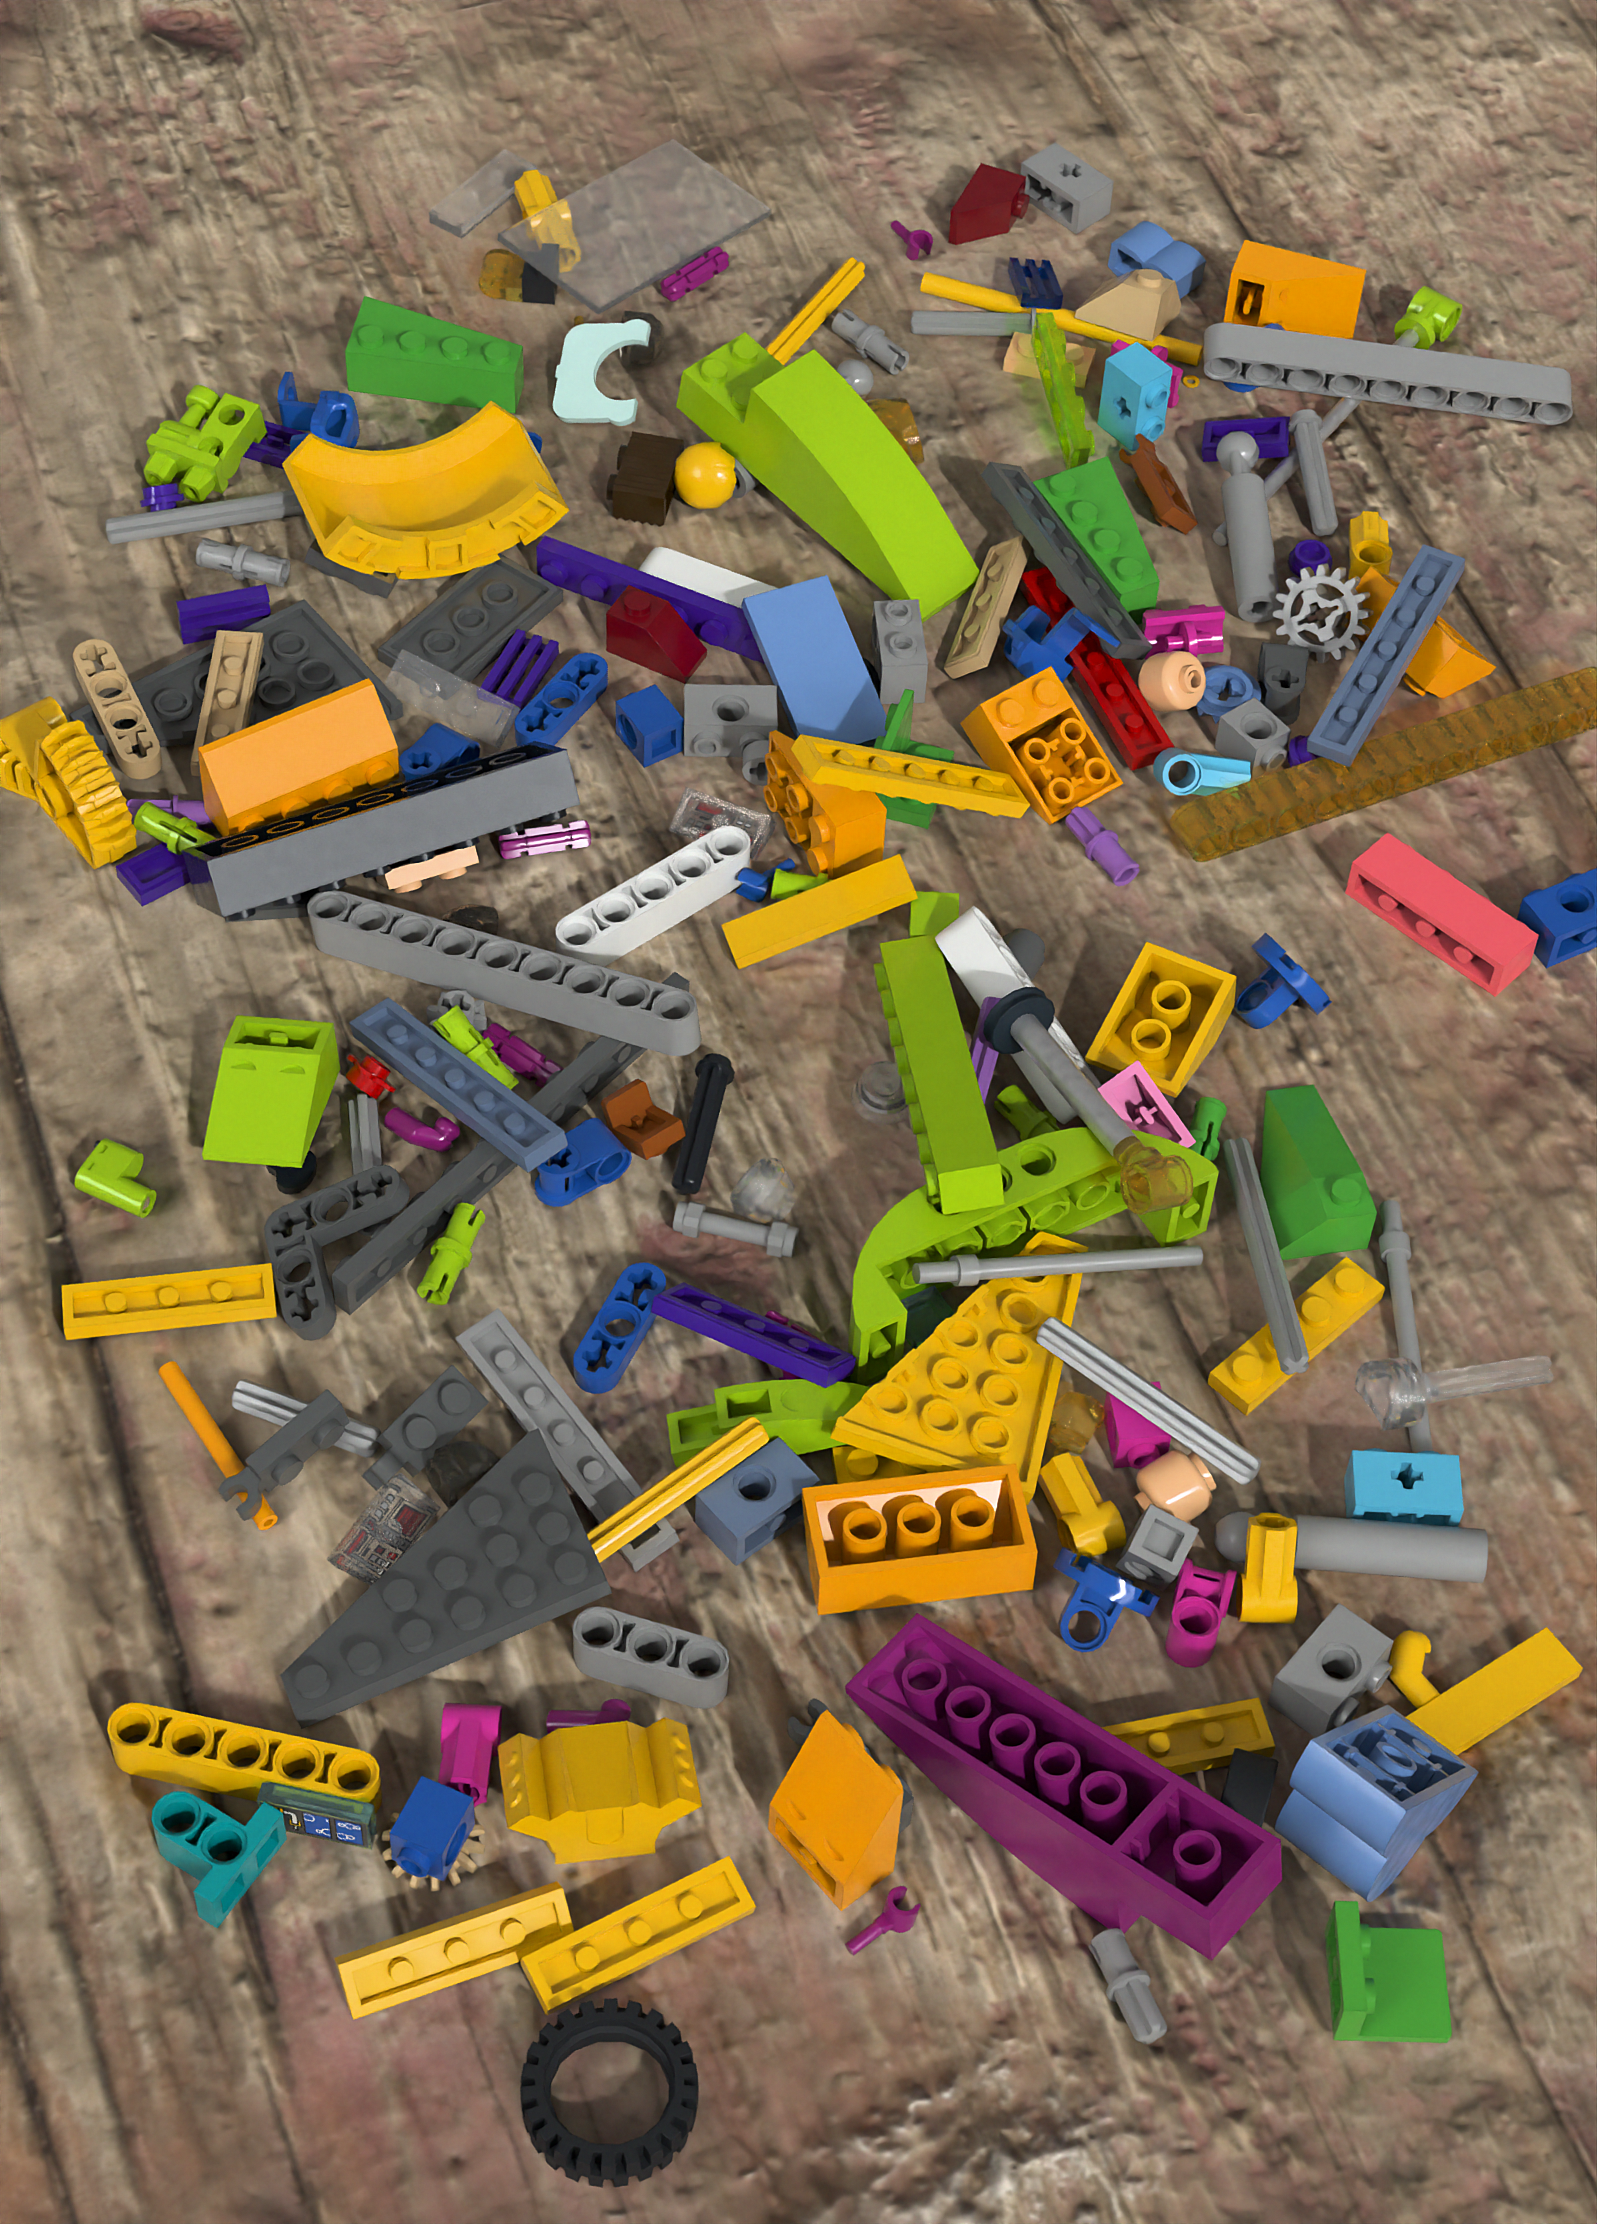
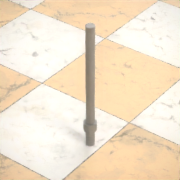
[1379,1200,1433,1453]
[912,1245,1203,1287]

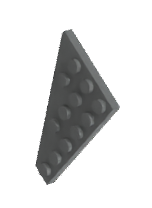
[69,599,404,754]
[280,1428,612,1729]

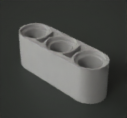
[573,1606,729,1709]

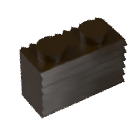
[606,431,684,527]

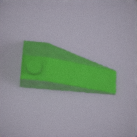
[1259,1084,1377,1260]

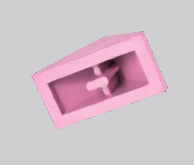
[1097,1060,1196,1148]

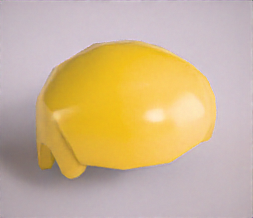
[673,441,737,509]

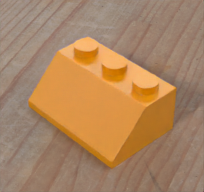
[1337,566,1496,699]

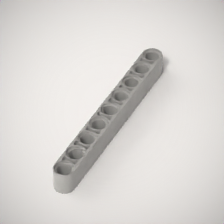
[1204,323,1573,425]
[307,890,702,1056]

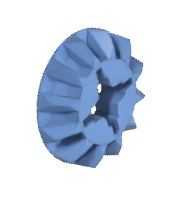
[1195,665,1261,724]

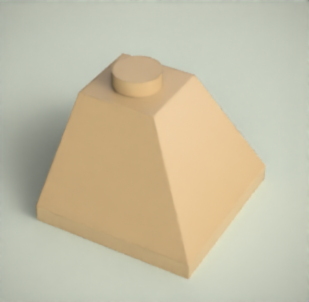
[1074,269,1181,342]

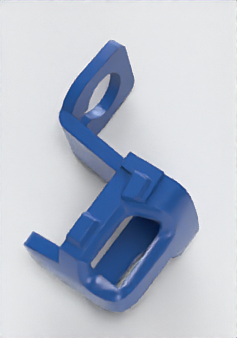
[277,372,360,453]
[1003,605,1121,683]

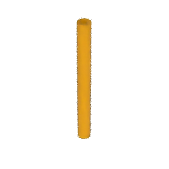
[158,1361,278,1530]

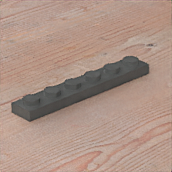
[981,462,1152,660]

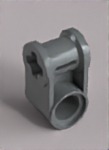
[1257,642,1308,726]

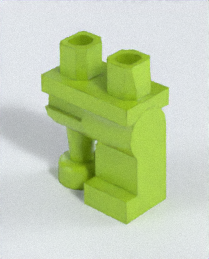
[143,385,267,504]

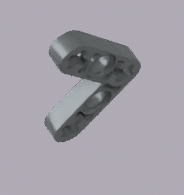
[264,1165,410,1341]

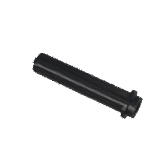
[671,1053,735,1195]

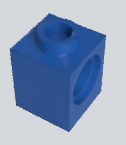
[616,684,684,768]
[389,1776,475,1881]

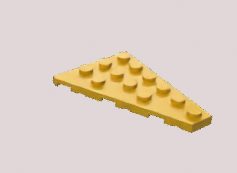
[830,1230,1089,1506]

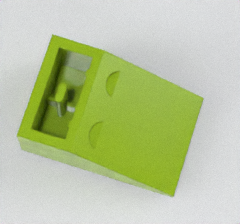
[202,1015,341,1168]

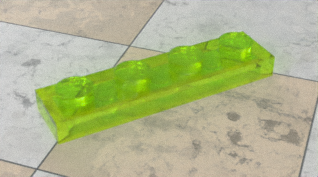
[1031,312,1095,470]

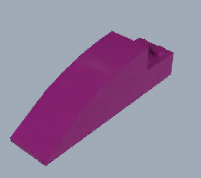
[845,1613,1282,1961]

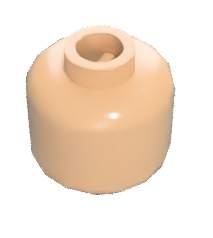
[1138,651,1206,712]
[1133,1449,1216,1523]

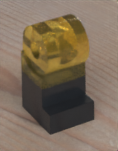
[478,247,559,305]

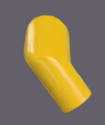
[1389,1630,1440,1709]

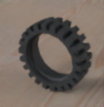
[520,1998,699,2187]

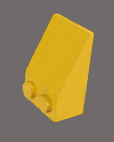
[1085,941,1237,1098]

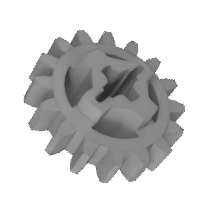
[1273,564,1374,663]

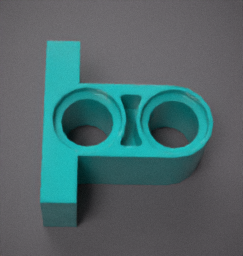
[151,1791,287,1928]

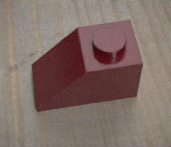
[948,163,1030,245]
[606,585,707,684]

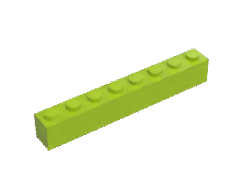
[873,934,1005,1215]

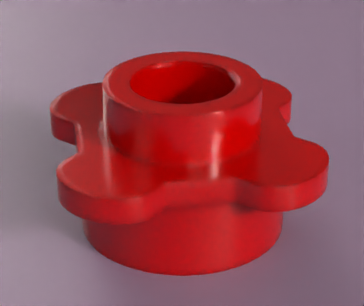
[345,1054,396,1099]

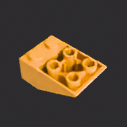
[1223,240,1367,339]
[960,666,1123,825]
[763,730,887,880]
[768,1710,904,1911]

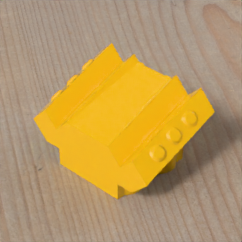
[497,1717,702,1865]

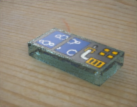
[257,1781,377,1850]

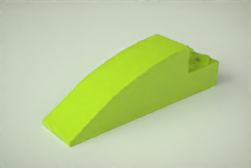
[676,332,980,623]

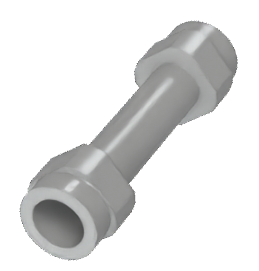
[673,1201,799,1258]

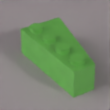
[345,296,524,413]
[1033,456,1160,625]

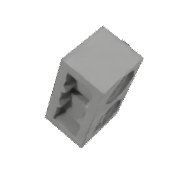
[871,599,928,704]

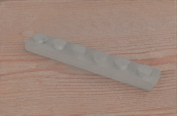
[455,1308,679,1572]

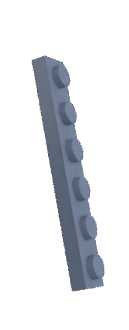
[1307,544,1465,767]
[349,997,568,1173]

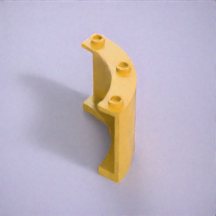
[282,401,569,579]

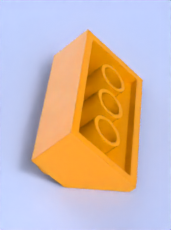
[198,678,399,837]
[802,1463,1038,1615]

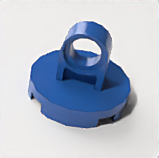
[1235,933,1332,1029]
[1053,1547,1161,1652]

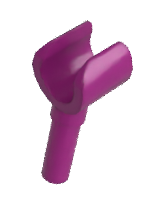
[891,220,933,260]
[845,1886,921,1956]

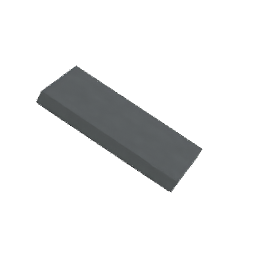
[377,553,563,702]

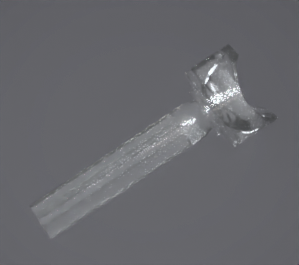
[1355,1355,1553,1432]

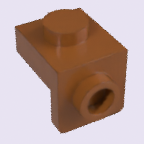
[601,1079,686,1160]

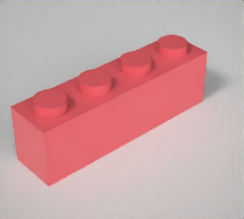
[1345,832,1539,997]

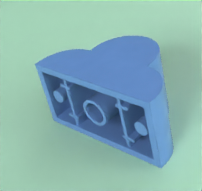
[1275,1704,1479,1902]

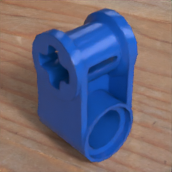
[399,723,481,781]
[535,1118,632,1207]

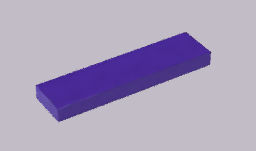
[651,1282,856,1388]

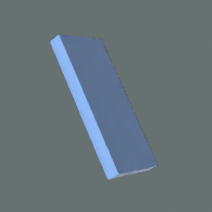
[741,575,887,747]

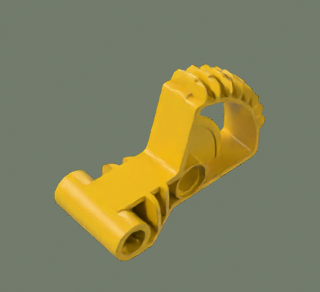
[0,696,137,869]

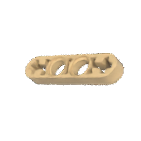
[73,639,163,779]

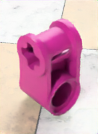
[1165,1558,1237,1668]

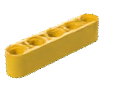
[107,1703,382,1822]

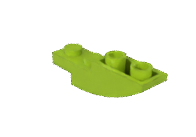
[666,1379,871,1467]

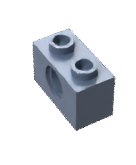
[695,1437,821,1566]

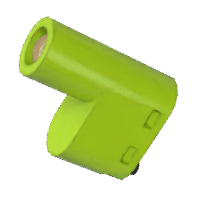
[74,1138,156,1218]

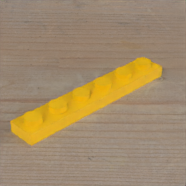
[791,734,1030,818]

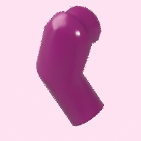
[384,1107,460,1153]
[546,1699,632,1734]

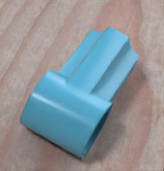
[1153,747,1251,801]

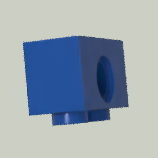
[1517,868,1597,968]

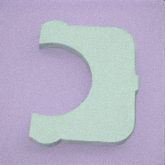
[553,319,651,426]

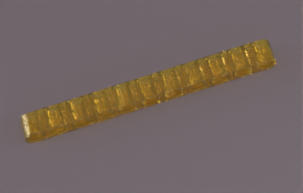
[1170,666,1597,863]

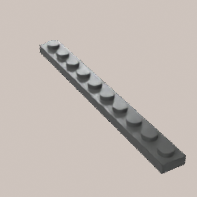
[332,972,690,1315]

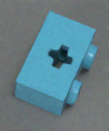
[1097,342,1173,452]
[1344,1448,1464,1527]

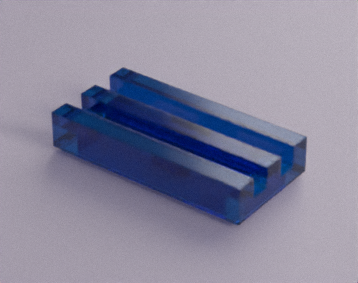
[1007,257,1063,310]

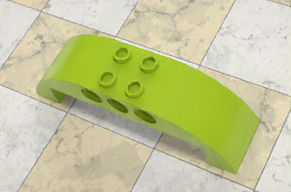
[848,1127,1219,1386]

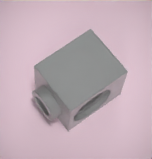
[1214,697,1291,781]
[1115,1504,1199,1592]

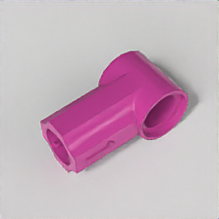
[438,1702,502,1808]

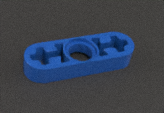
[515,653,608,746]
[573,1263,666,1394]

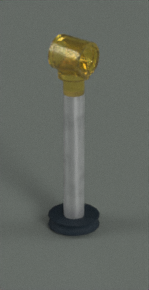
[983,987,1193,1215]

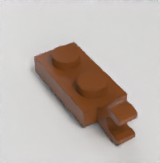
[1119,433,1198,535]

